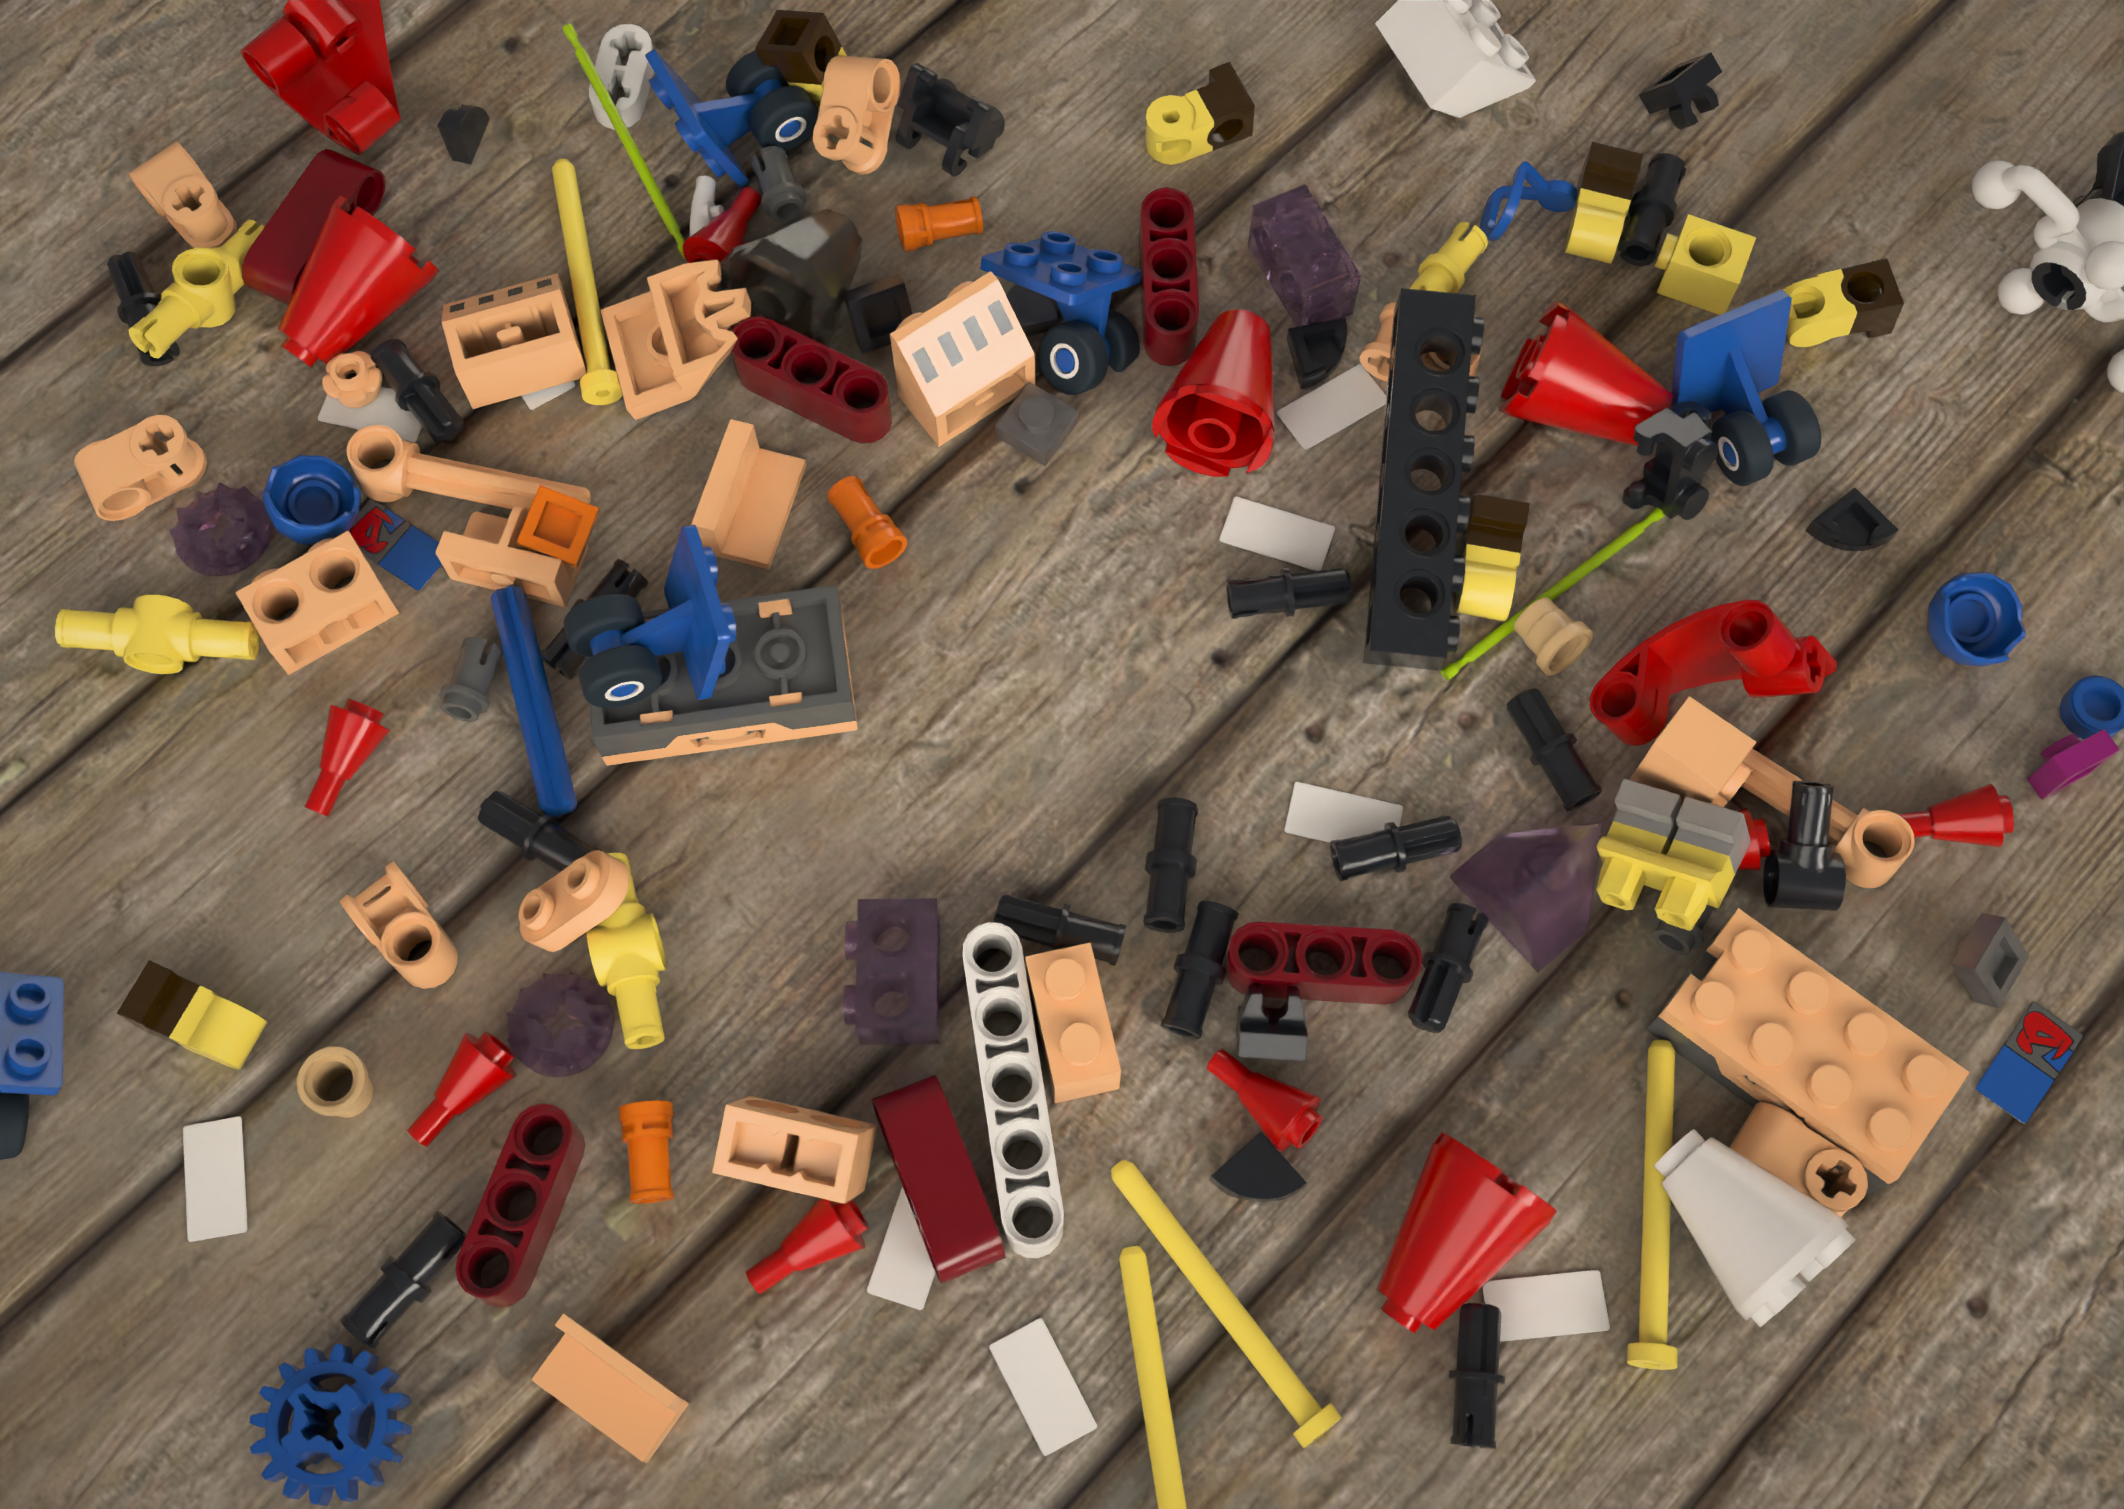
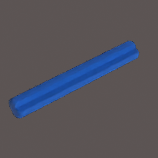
[490,585,577,817]

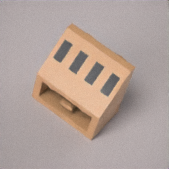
[890,271,1035,447]
[442,273,587,409]

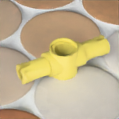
[129,219,265,358]
[55,595,260,674]
[587,853,667,1049]

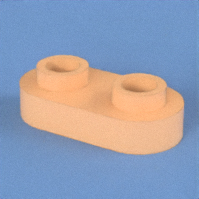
[518,850,630,952]

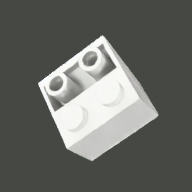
[1375,0,1536,118]

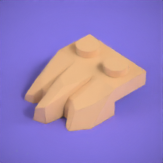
[600,260,751,420]

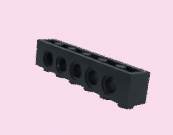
[1363,288,1484,671]

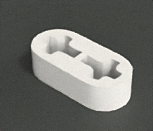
[589,24,654,130]

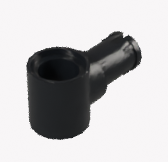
[1763,781,1846,911]

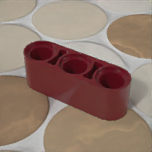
[242,149,386,305]
[1139,187,1199,366]
[731,316,892,444]
[1224,921,1423,1005]
[871,1075,1006,1283]
[455,1103,585,1308]

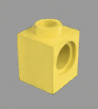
[1654,214,1756,315]

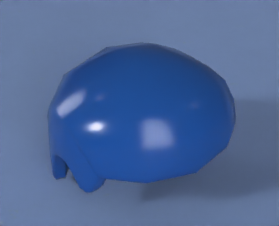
[262,455,361,545]
[1927,572,2026,667]

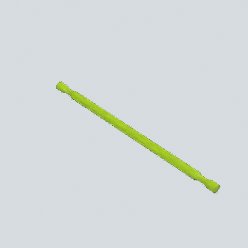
[562,23,685,259]
[1441,507,1666,680]

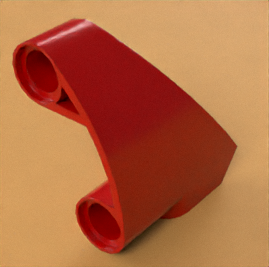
[240,0,401,155]
[1589,599,1837,746]

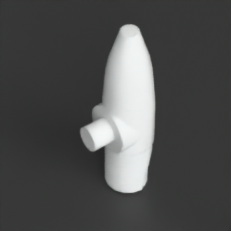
[690,176,724,236]

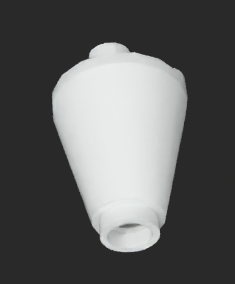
[1654,1129,1856,1327]

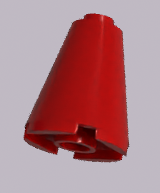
[278,195,439,368]
[1499,301,1673,446]
[1152,309,1275,477]
[1377,1132,1557,1334]

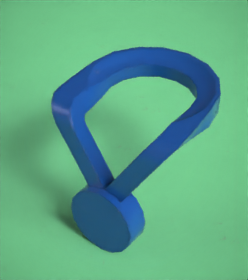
[1480,161,1578,242]

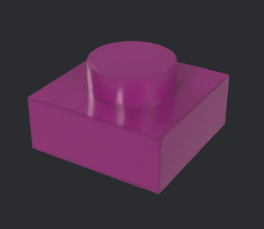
[2027,729,2120,800]

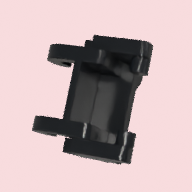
[896,63,1005,177]
[1622,401,1719,520]

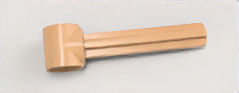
[347,425,591,512]
[1741,749,1915,888]

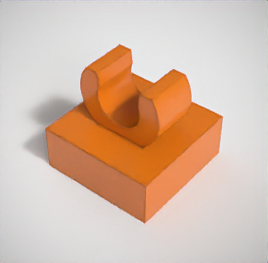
[517,485,600,569]

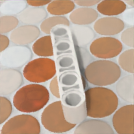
[962,922,1064,1258]

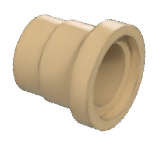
[1514,597,1593,676]
[296,1046,373,1118]

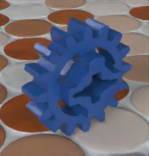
[249,1344,412,1506]

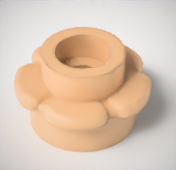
[322,351,382,408]

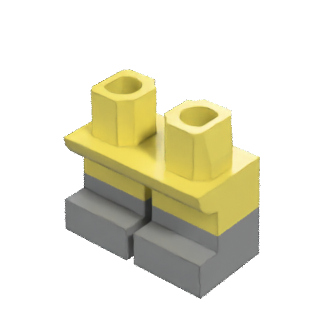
[1596,778,1751,931]

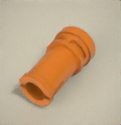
[895,196,983,252]
[827,476,907,569]
[618,1100,674,1204]

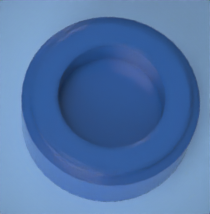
[2060,676,2124,740]

